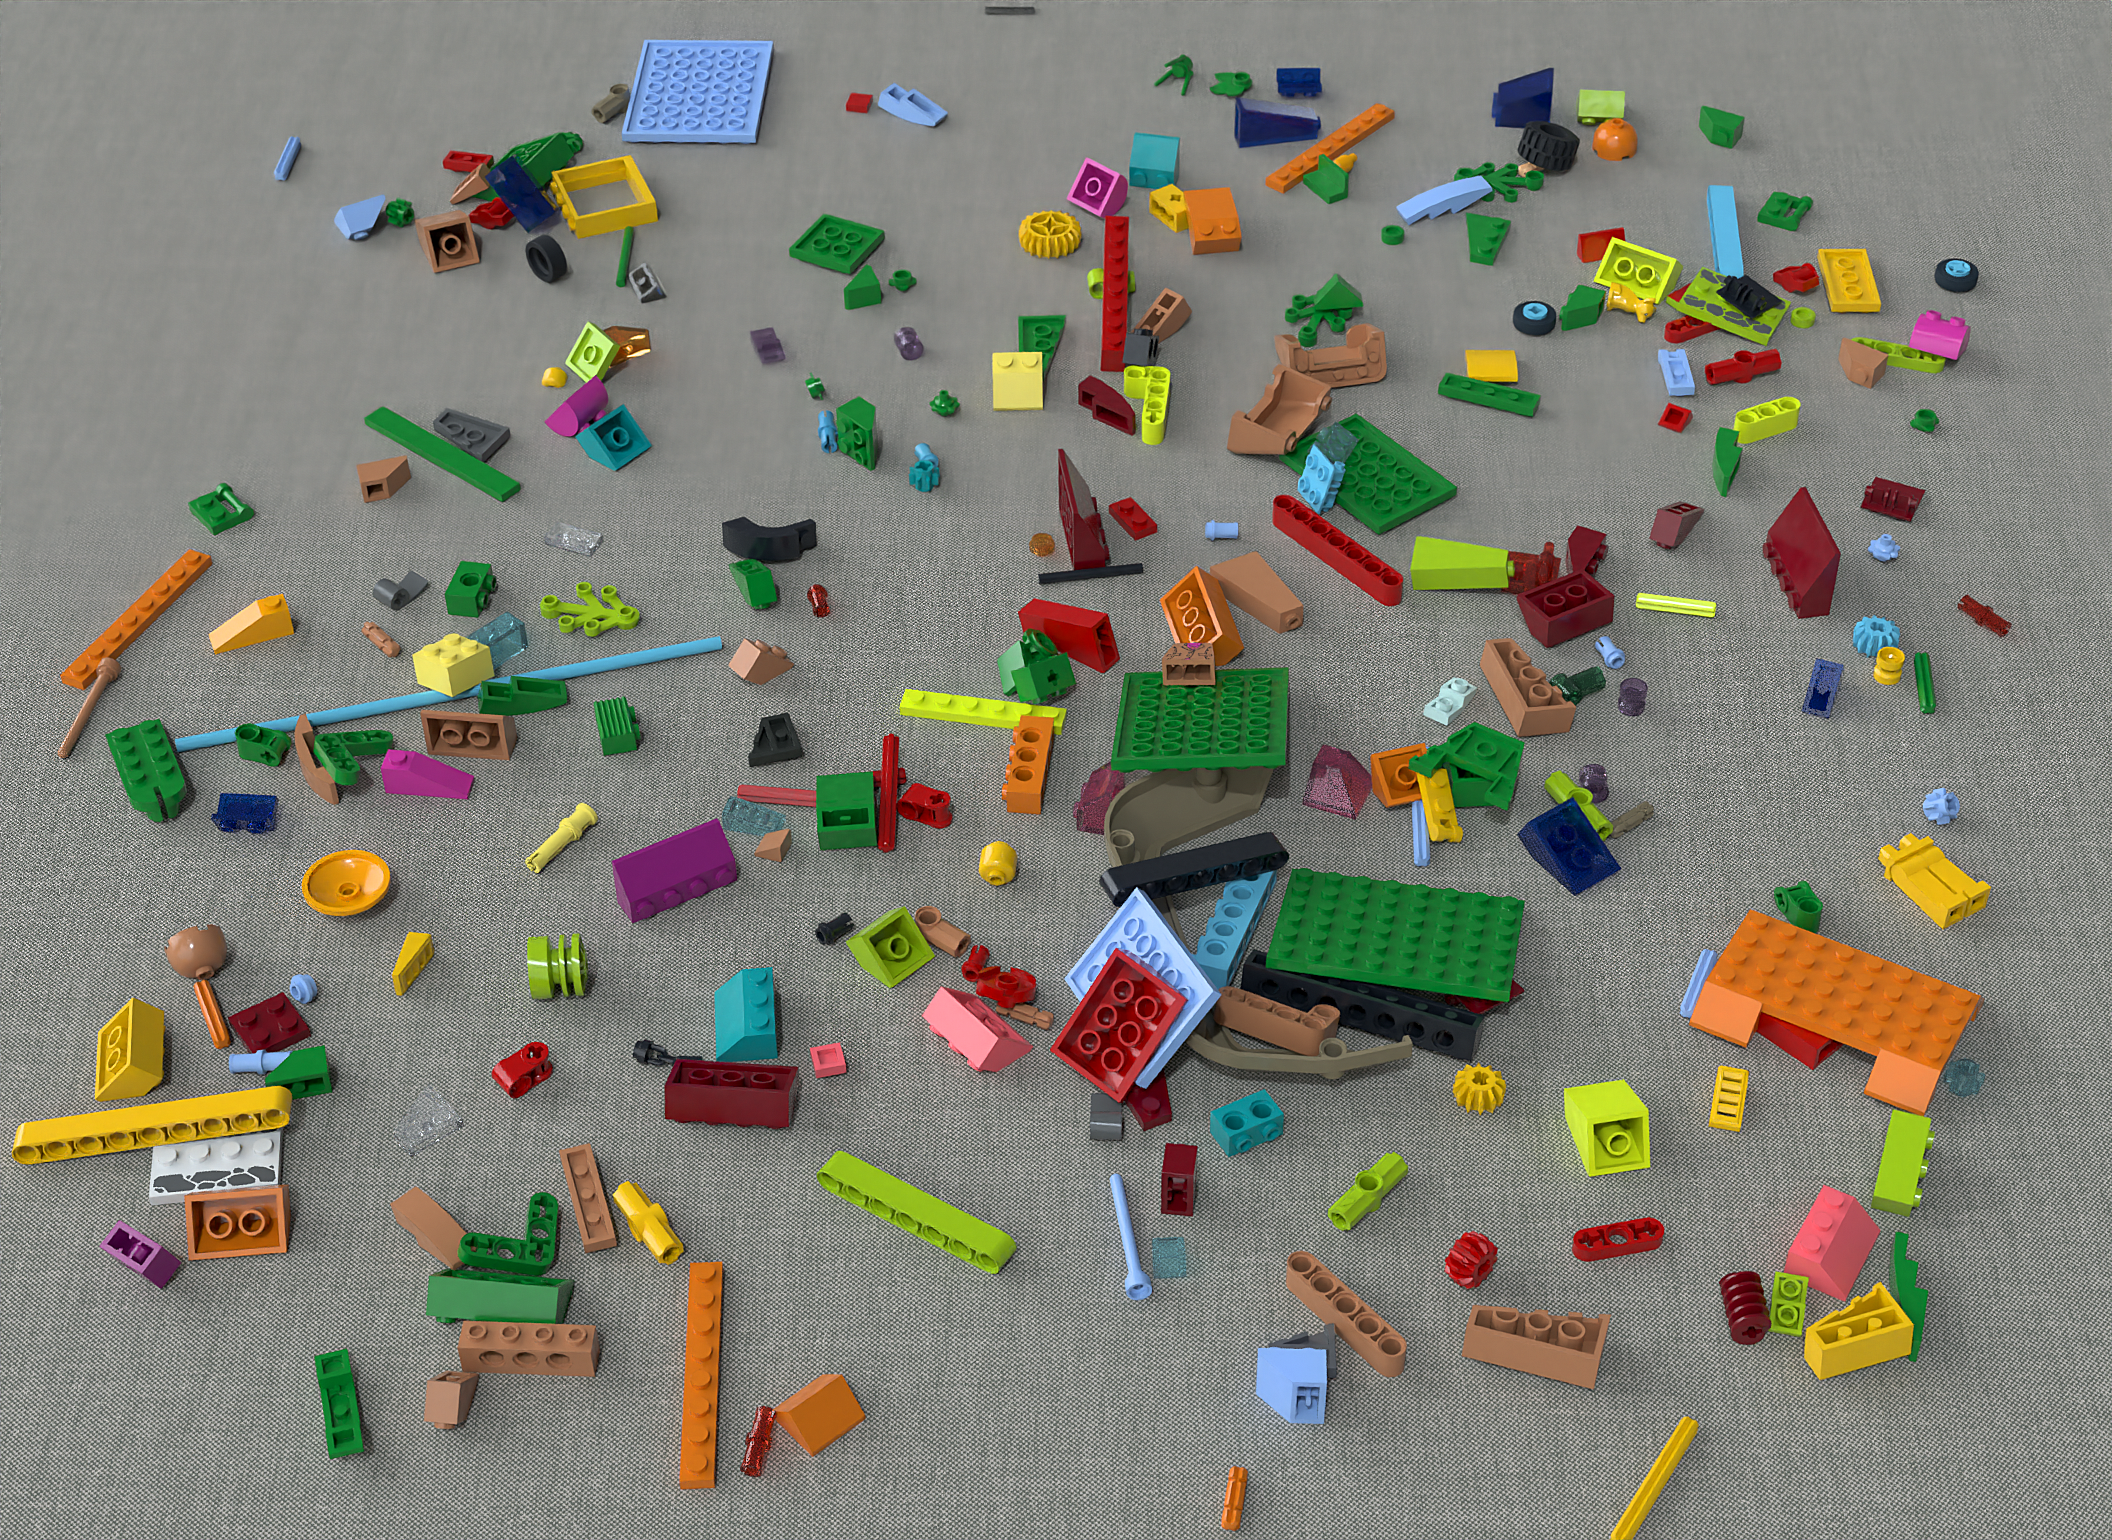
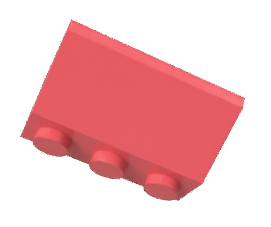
[922,986,1033,1072]
[1784,1185,1881,1302]

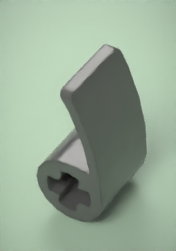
[373,571,428,611]
[1090,1093,1122,1140]

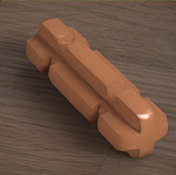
[361,622,401,658]
[996,1003,1054,1030]

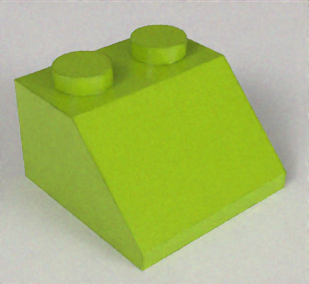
[1576,89,1625,125]
[846,906,935,988]

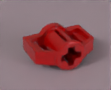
[468,197,515,229]
[1773,263,1819,293]

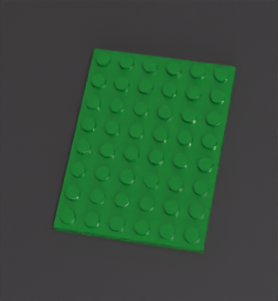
[1111,667,1289,773]
[1266,868,1525,1002]

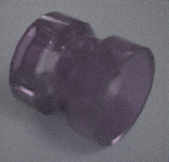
[894,327,924,361]
[1617,678,1648,716]
[1579,764,1609,804]

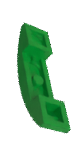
[314,1348,364,1459]

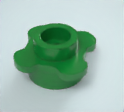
[888,269,917,291]
[805,372,825,400]
[1910,409,1939,432]

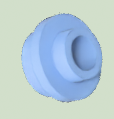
[290,974,317,1004]

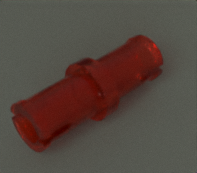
[1957,594,2012,637]
[740,1406,777,1477]

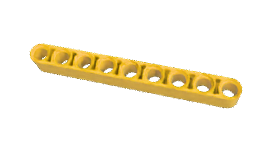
[12,1086,292,1164]

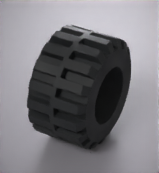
[1517,121,1580,171]

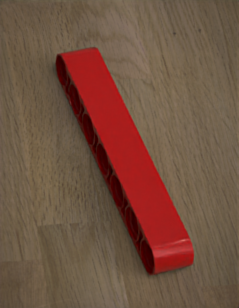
[1272,494,1404,606]

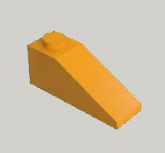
[208,594,294,654]

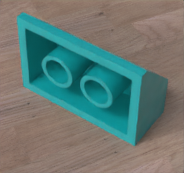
[714,967,778,1062]

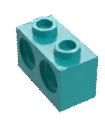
[1210,1089,1284,1157]

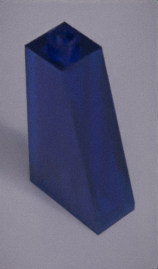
[1234,97,1321,148]

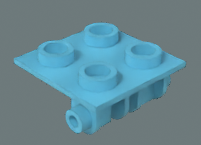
[1297,445,1346,514]

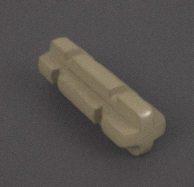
[1610,801,1654,838]

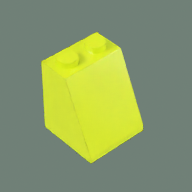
[1564,1079,1650,1177]

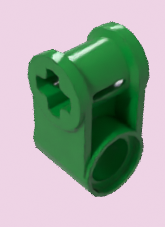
[235,723,292,767]
[1774,880,1823,933]

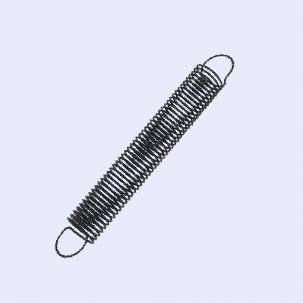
[979,6,1041,15]

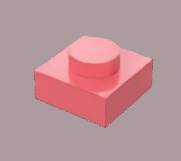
[810,1042,846,1078]

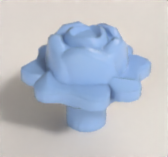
[1868,534,1900,562]

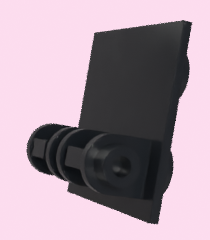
[1716,275,1782,319]

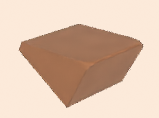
[754,829,792,862]

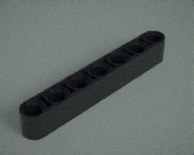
[1099,832,1289,907]

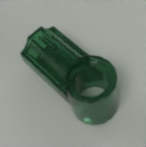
[1549,666,1606,706]

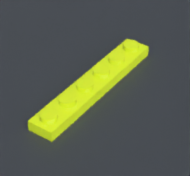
[899,689,1067,735]

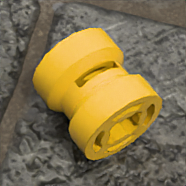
[1873,647,1905,685]

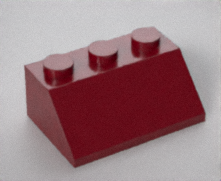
[1516,569,1615,648]

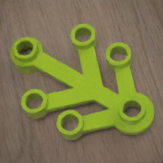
[540,582,640,637]

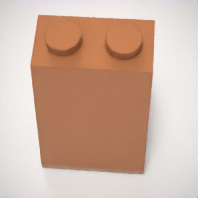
[414,210,480,273]

